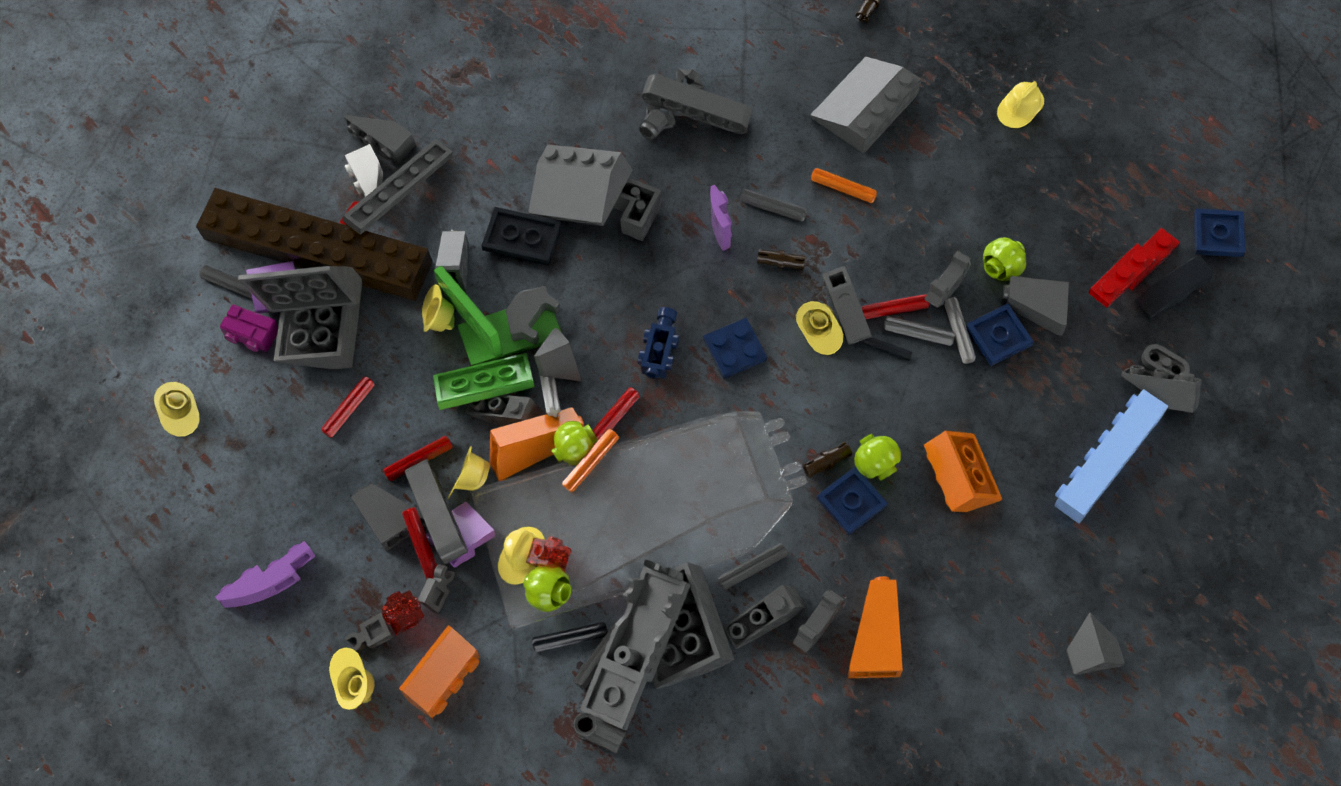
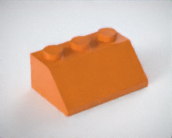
[924,431,1002,512]
[399,625,480,719]

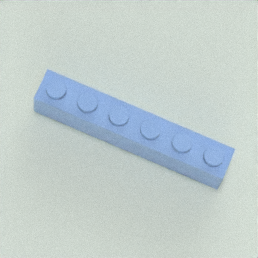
[1054,389,1168,524]

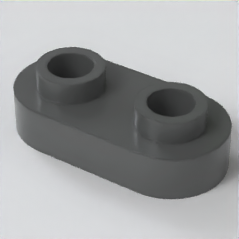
[1142,344,1190,375]

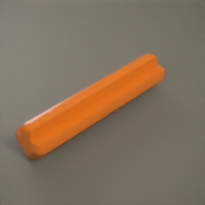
[811,168,877,203]
[562,429,619,492]

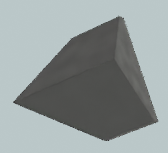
[534,328,582,382]
[1066,612,1125,676]

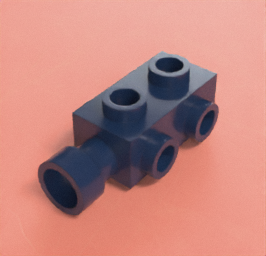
[638,307,679,379]

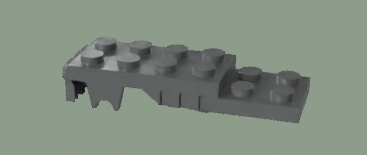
[580,559,690,730]

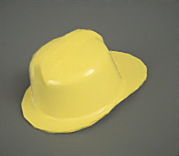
[997,81,1044,128]
[422,284,455,332]
[796,301,843,355]
[154,382,200,437]
[447,446,490,500]
[498,526,545,585]
[329,647,375,710]

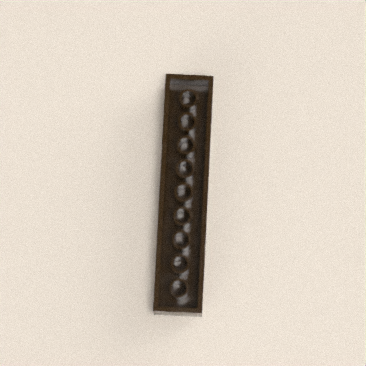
[196,188,433,301]

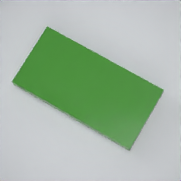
[434,265,503,358]
[458,309,561,366]
[433,353,535,410]

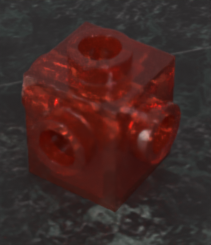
[526,536,572,573]
[382,590,424,635]

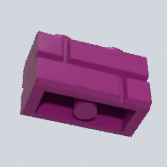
[220,304,279,352]

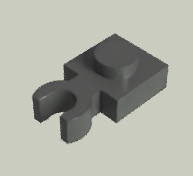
[417,564,455,613]
[345,613,394,653]

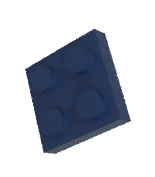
[1193,209,1246,257]
[966,304,1034,366]
[703,318,767,379]
[816,467,888,536]

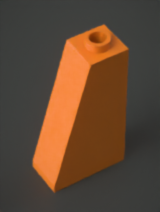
[489,407,584,481]
[848,576,903,678]

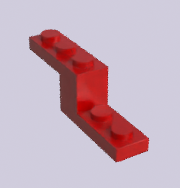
[1089,228,1180,308]

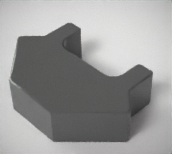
[925,251,972,308]
[505,286,561,345]
[793,590,845,653]

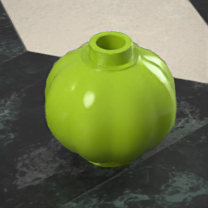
[983,237,1026,281]
[552,421,598,467]
[854,433,901,481]
[523,563,571,612]

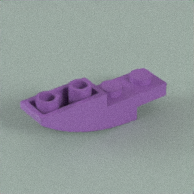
[215,541,315,608]

